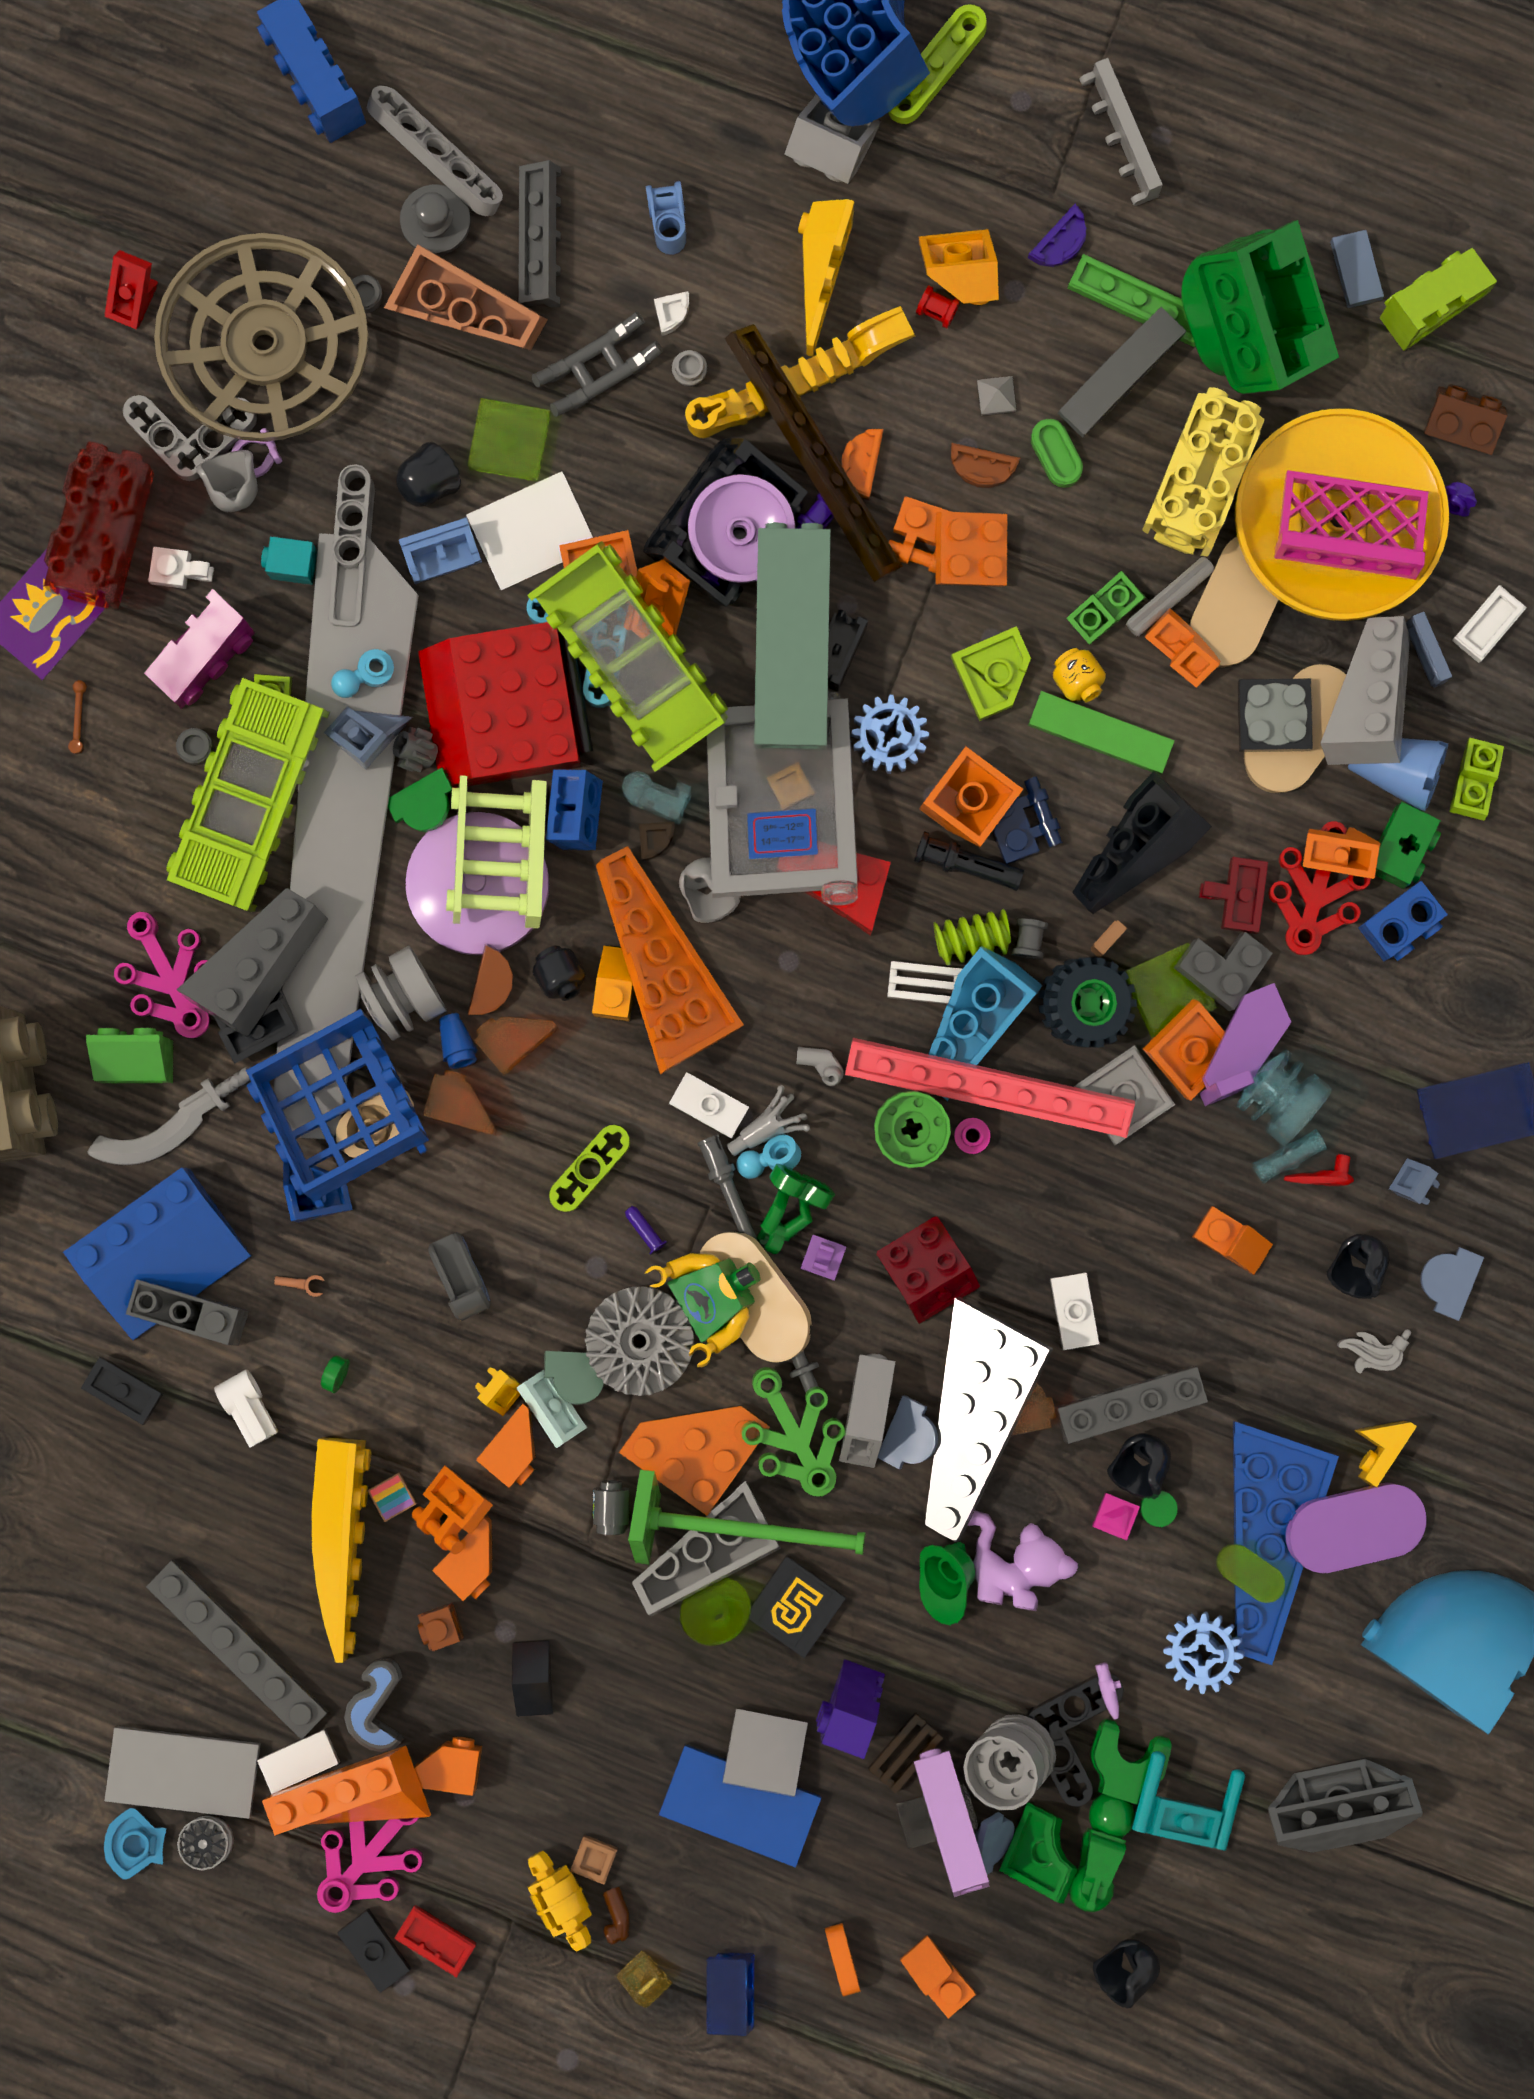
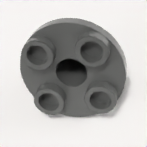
[400,184,471,257]

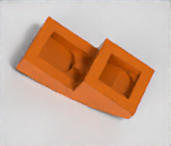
[1145,608,1221,688]

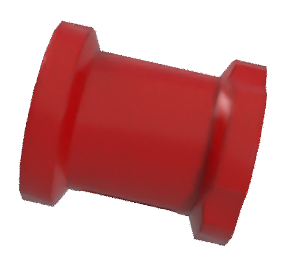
[916,285,961,329]

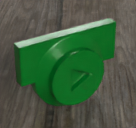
[388,767,453,832]

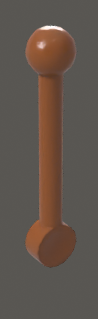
[68,680,87,754]

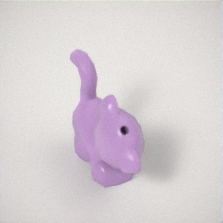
[968,1510,1078,1611]

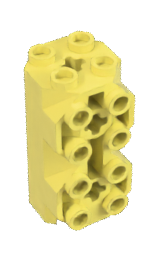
[1142,387,1265,556]

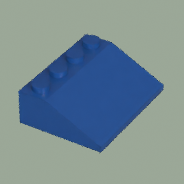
[63,1167,251,1340]

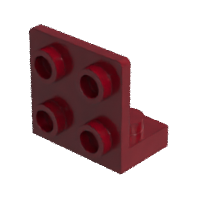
[877,1216,980,1324]

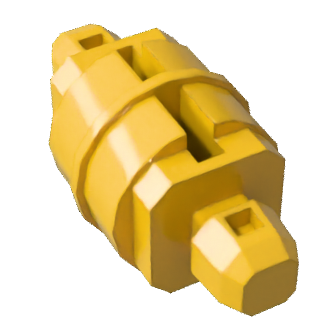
[527,1850,592,1952]

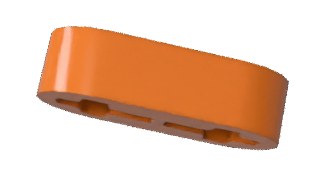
[825,1923,861,1997]

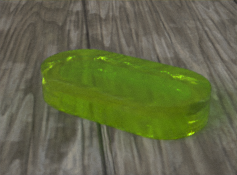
[1216,1544,1285,1603]

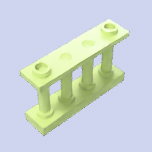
[446,775,547,928]

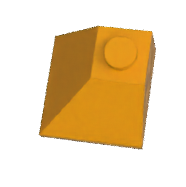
[919,229,999,305]

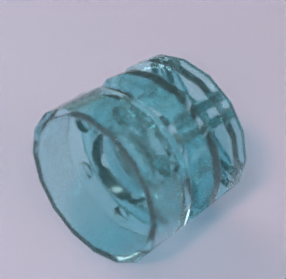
[1236,1049,1333,1146]

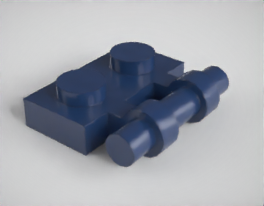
[992,776,1063,865]

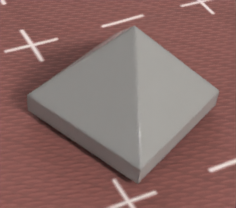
[977,376,1016,416]

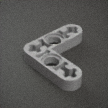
[123,395,257,481]

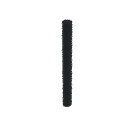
[557,628,593,754]

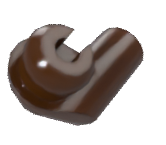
[603,1887,629,1945]

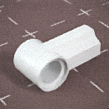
[214,1369,278,1447]

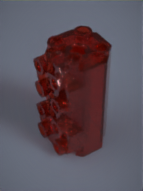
[44,442,154,609]

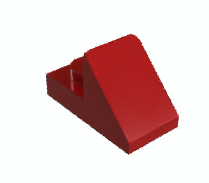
[104,250,158,330]

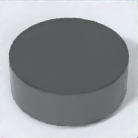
[348,275,383,313]
[176,728,214,765]

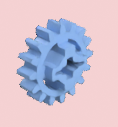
[851,695,929,774]
[1163,1612,1245,1694]

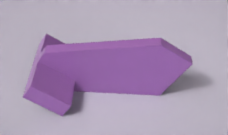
[1199,983,1291,1106]

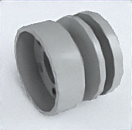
[355,945,447,1041]
[963,1715,1056,1810]

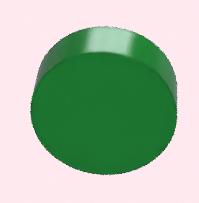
[321,1355,350,1393]
[1140,1490,1178,1527]

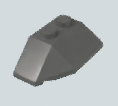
[1268,1759,1423,1853]

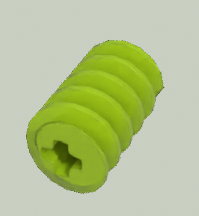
[933,909,1011,966]

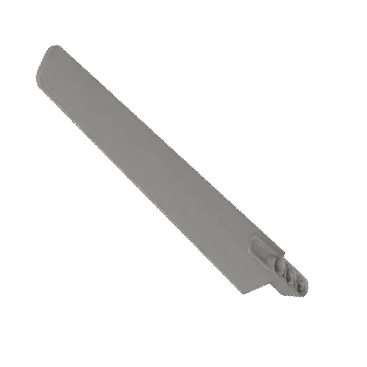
[274,464,419,1140]

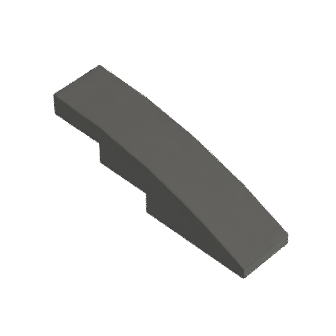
[1057,307,1186,438]

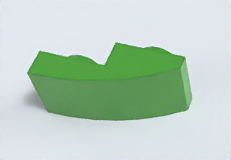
[1066,571,1146,645]

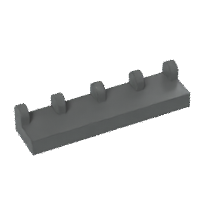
[518,160,561,307]

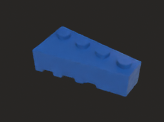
[256,0,366,143]

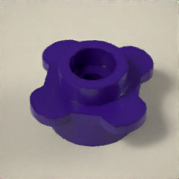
[1445,482,1477,517]

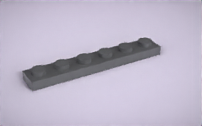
[146,1559,329,1740]

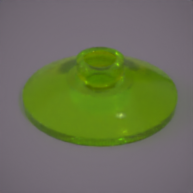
[680,1578,751,1646]

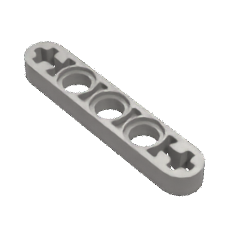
[367,86,503,216]

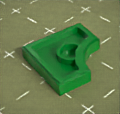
[999,1802,1078,1904]

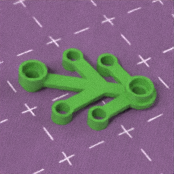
[741,1367,845,1496]

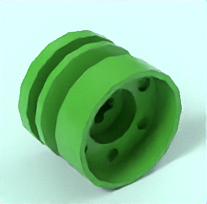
[874,1091,951,1168]

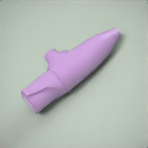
[1095,1662,1121,1719]

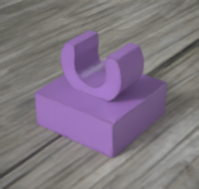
[800,1235,846,1281]

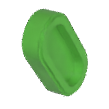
[1031,419,1083,488]

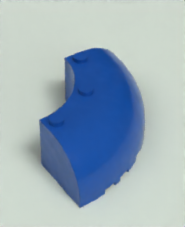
[782,0,930,126]

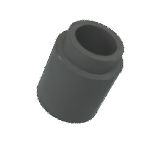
[593,1480,630,1535]

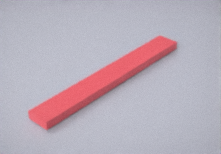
[845,1038,1135,1138]

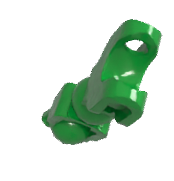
[1068,1718,1172,1912]

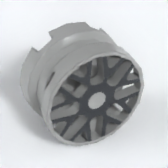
[177,1815,234,1870]

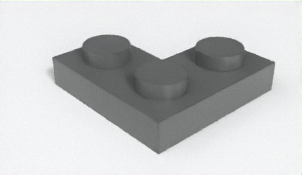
[1174,932,1273,1011]

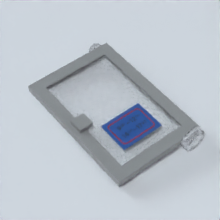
[707,692,858,905]

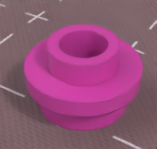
[954,1118,990,1154]

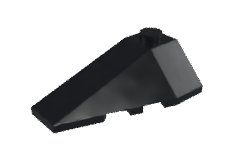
[1072,771,1212,914]

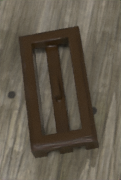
[868,1712,943,1794]

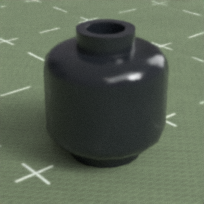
[533,945,586,1001]

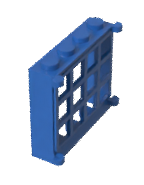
[246,1009,429,1209]

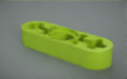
[549,1125,630,1212]

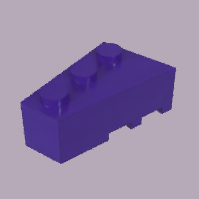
[816,1659,885,1759]

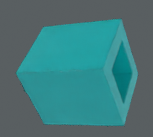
[261,536,318,585]

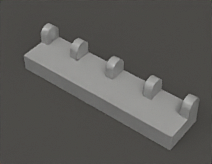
[1079,58,1162,206]

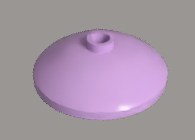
[688,475,795,583]

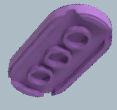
[1286,1483,1426,1573]

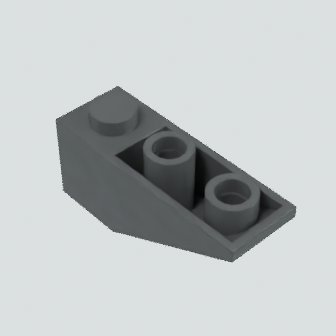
[126,1279,249,1346]

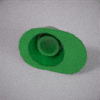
[919,1542,976,1625]

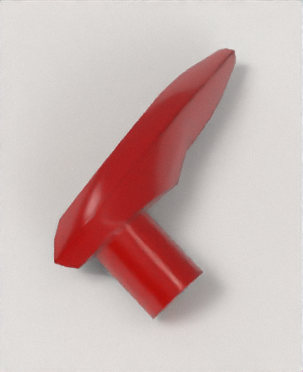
[1284,1154,1354,1186]

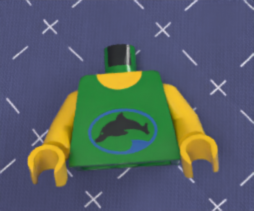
[644,1253,761,1367]

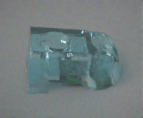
[622,771,693,825]

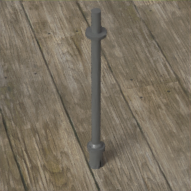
[697,1134,823,1405]

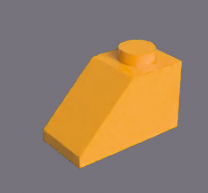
[592,946,634,1021]

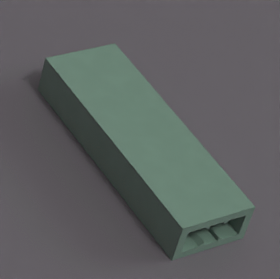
[754,522,830,750]

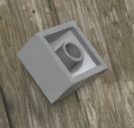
[784,95,881,184]

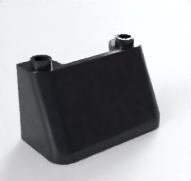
[643,438,808,607]

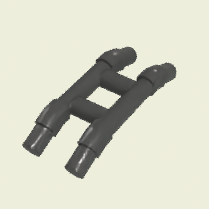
[532,311,663,417]

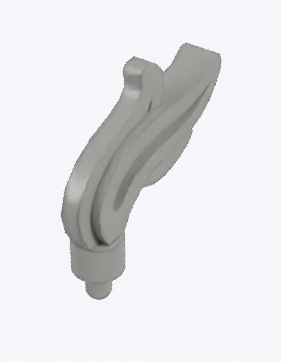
[1337,1329,1411,1373]

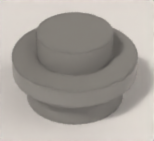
[672,350,707,386]

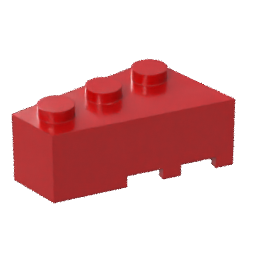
[777,842,891,936]

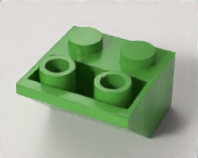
[86,1028,173,1083]

